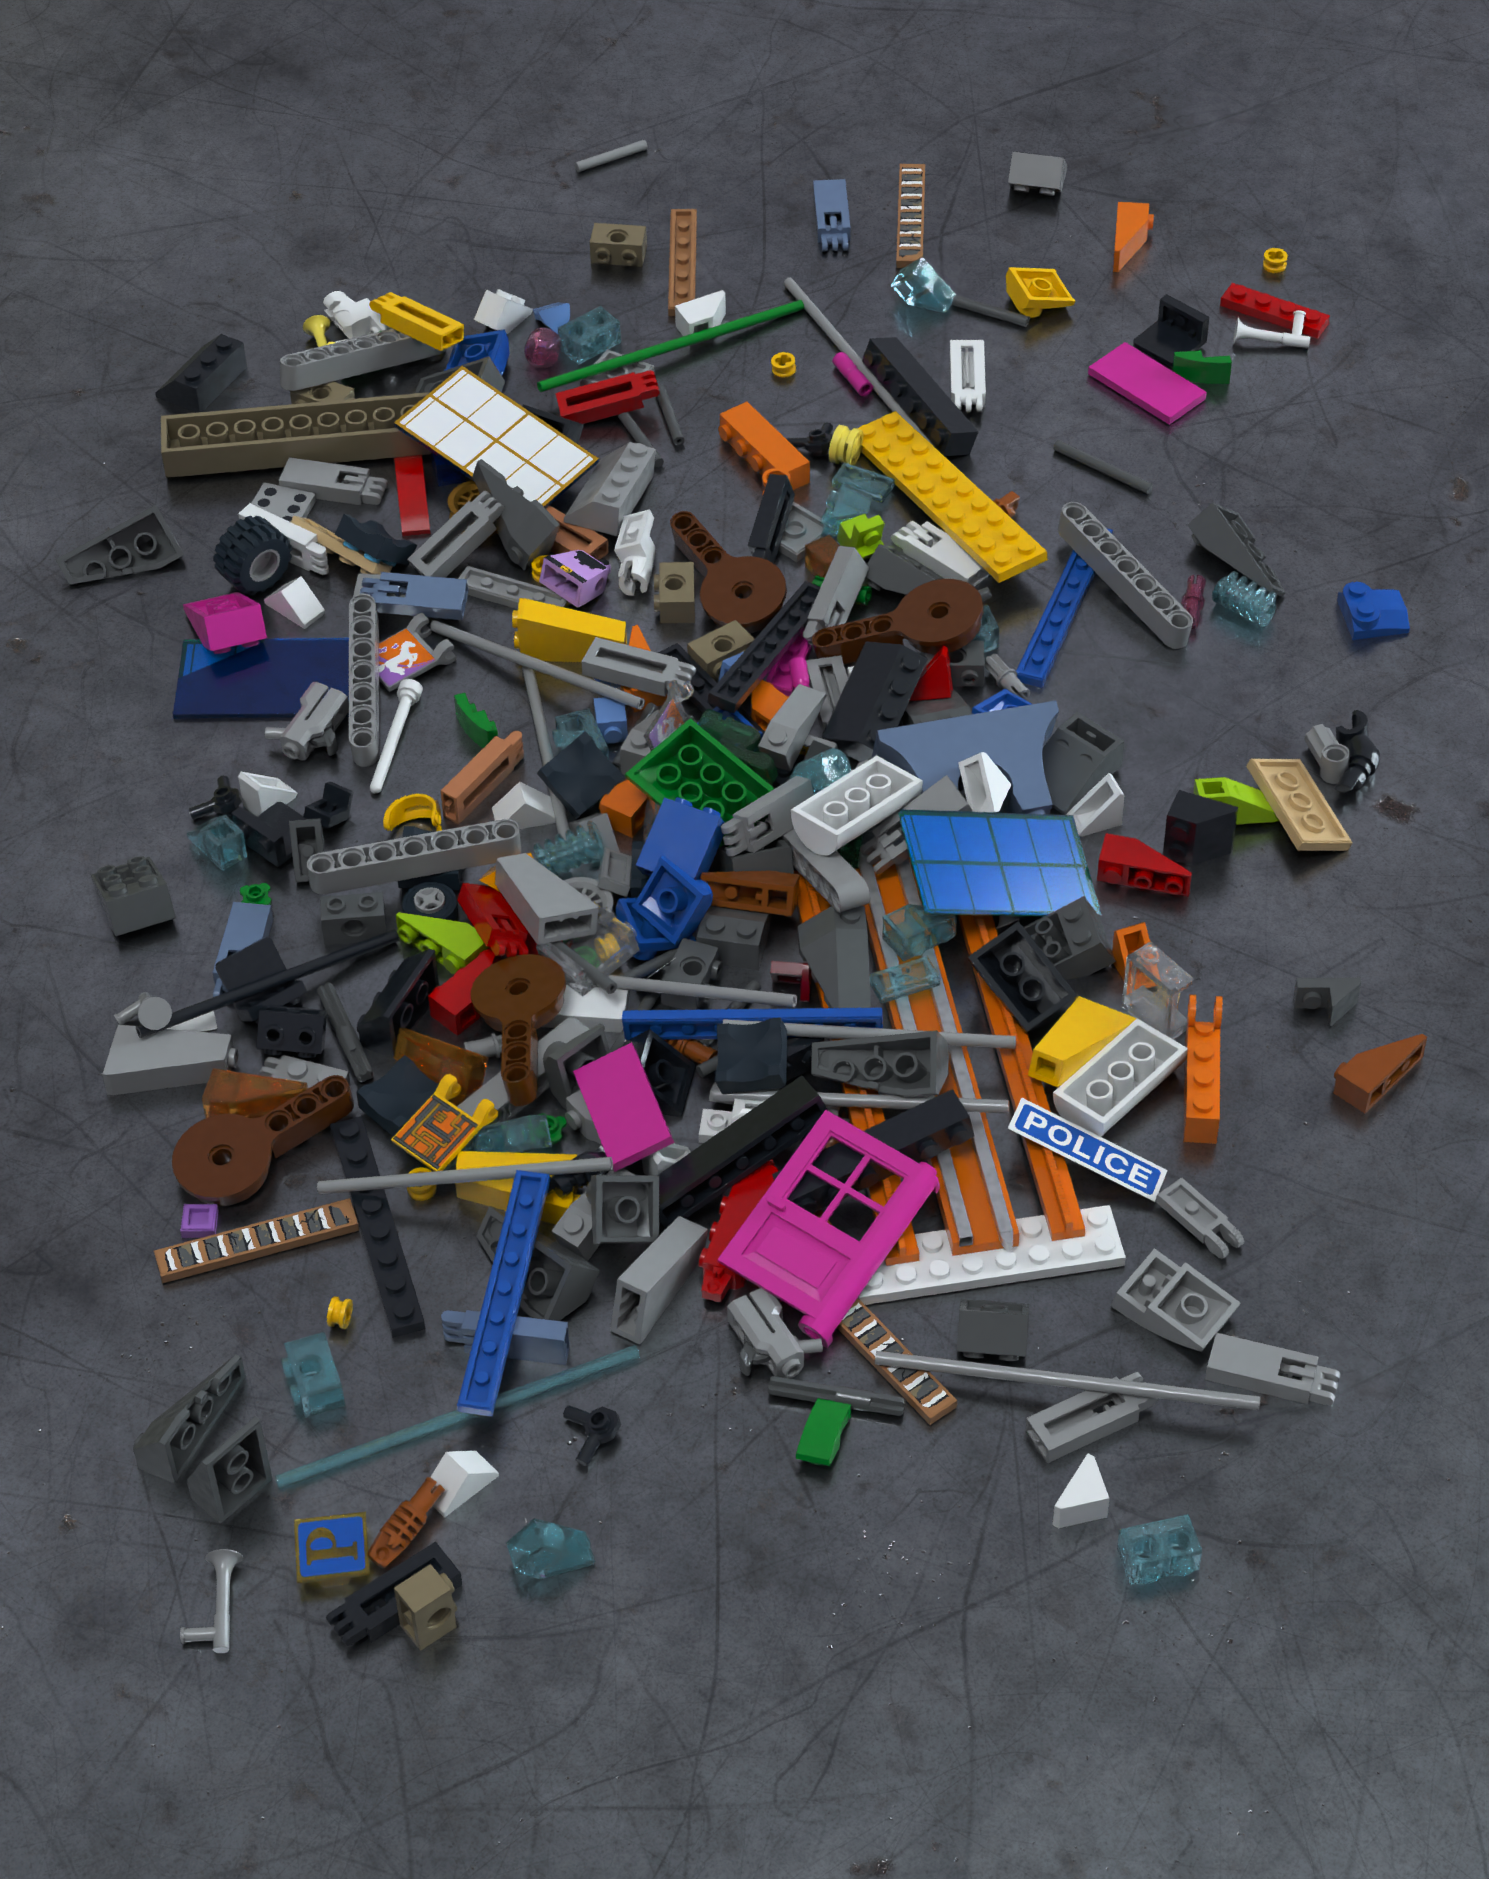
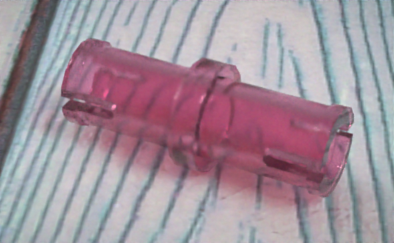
[1181,575,1206,629]

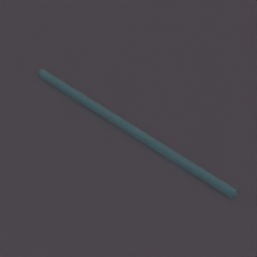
[275,1345,640,1489]

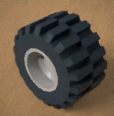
[213,515,292,595]

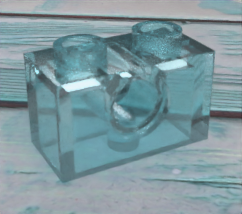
[281,1332,345,1417]

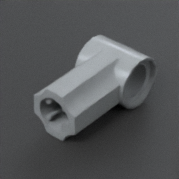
[1305,724,1349,784]

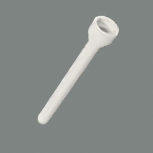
[370,679,423,794]

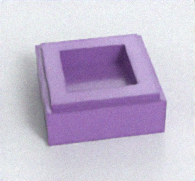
[180,1204,219,1238]

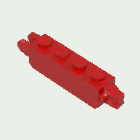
[698,1158,778,1302]

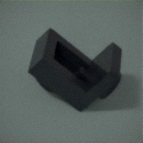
[303,781,353,828]

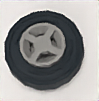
[402,882,458,921]

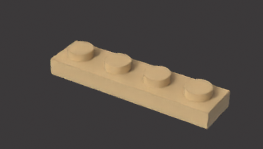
[291,516,392,575]

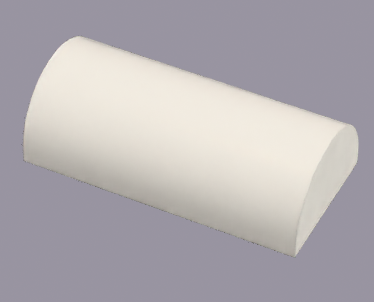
[791,755,923,856]
[1053,1018,1188,1137]

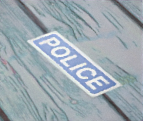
[1008,1098,1168,1202]

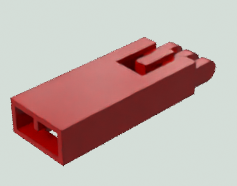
[555,370,660,424]
[457,883,529,957]

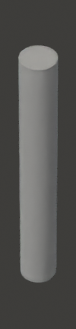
[575,140,648,172]

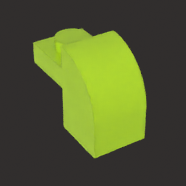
[837,514,885,560]

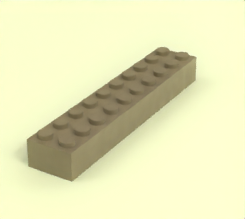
[161,392,438,478]

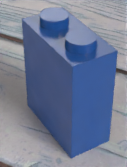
[636,797,725,880]

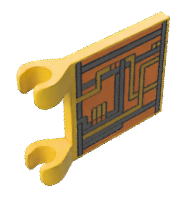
[391,1074,498,1171]

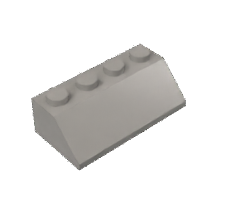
[564,442,656,536]

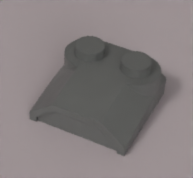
[543,1024,610,1109]
[586,1175,659,1244]

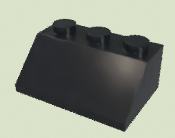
[155,334,247,413]
[967,921,1078,1034]
[357,948,439,1059]

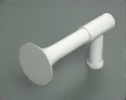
[1233,310,1310,349]

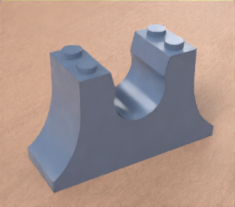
[872,700,1059,818]

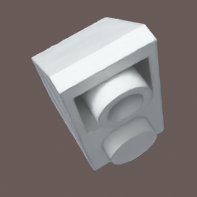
[474,289,533,334]
[675,290,726,336]

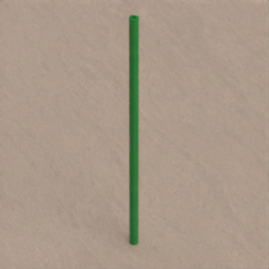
[537,300,804,392]

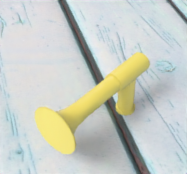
[303,315,335,347]

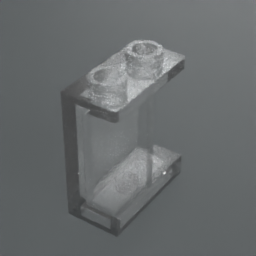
[536,901,640,997]
[1122,942,1193,1039]

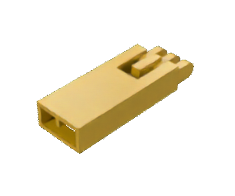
[369,292,464,351]

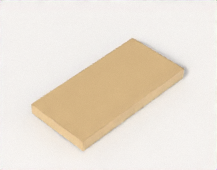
[1246,759,1352,851]

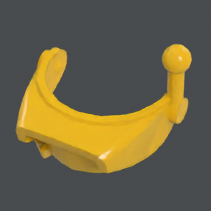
[383,794,442,831]

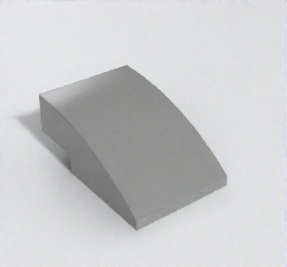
[1110,1248,1241,1352]

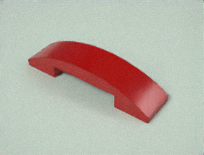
[394,455,431,536]

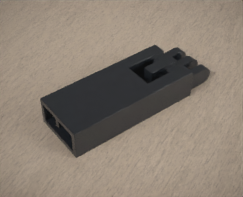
[748,474,795,564]
[326,1542,462,1646]

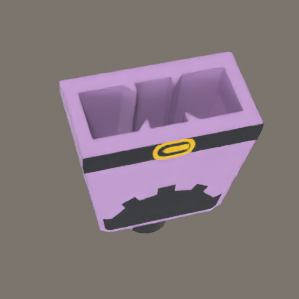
[539,550,611,608]

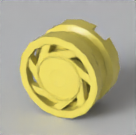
[829,425,863,468]

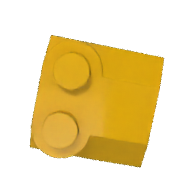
[1006,267,1076,318]

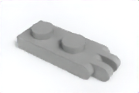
[259,1055,350,1097]

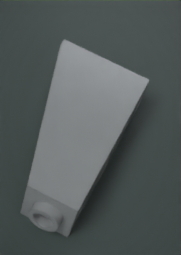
[495,853,598,945]
[102,1024,239,1095]
[610,1216,708,1345]

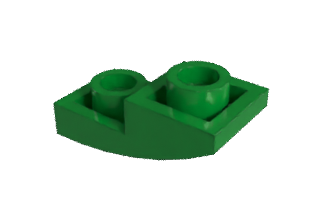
[1172,350,1232,384]
[454,693,498,748]
[796,1398,851,1466]

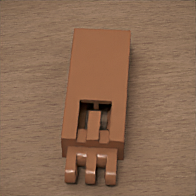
[544,504,609,560]
[441,731,524,824]

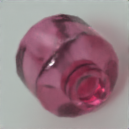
[524,328,562,368]

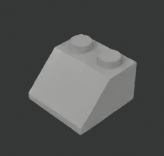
[1008,152,1068,196]

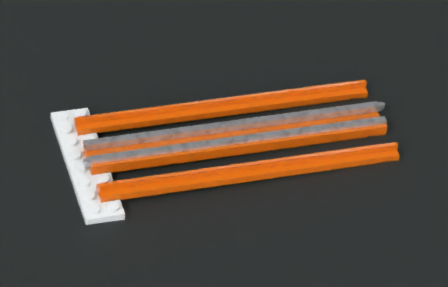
[794,844,1126,1305]

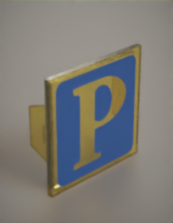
[294,1512,370,1587]

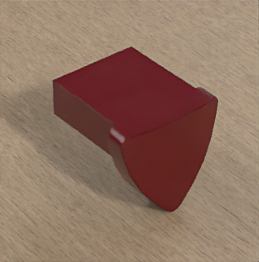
[770,961,812,1002]

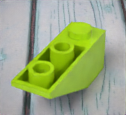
[1193,777,1280,825]
[396,912,489,974]

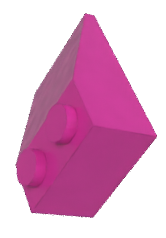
[183,592,267,654]

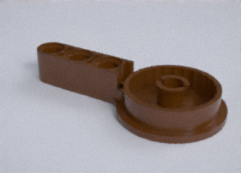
[670,511,787,633]
[812,579,984,668]
[471,954,566,1106]
[172,1075,354,1206]

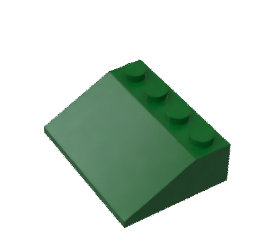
[625,718,775,848]

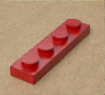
[1220,283,1330,339]

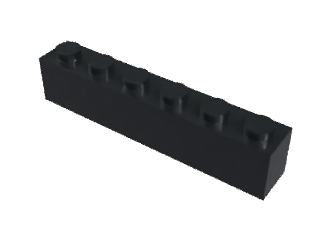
[862,337,978,456]
[657,1075,828,1229]
[772,1089,974,1214]

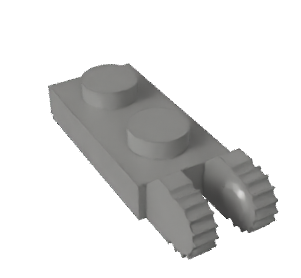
[1156,1178,1244,1259]

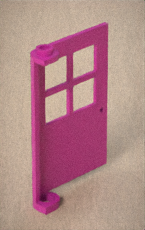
[717,1110,940,1349]

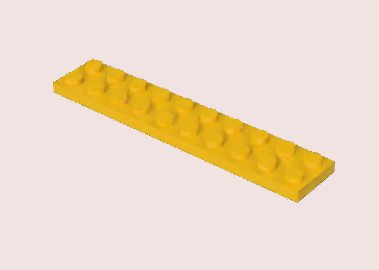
[857,411,1048,583]

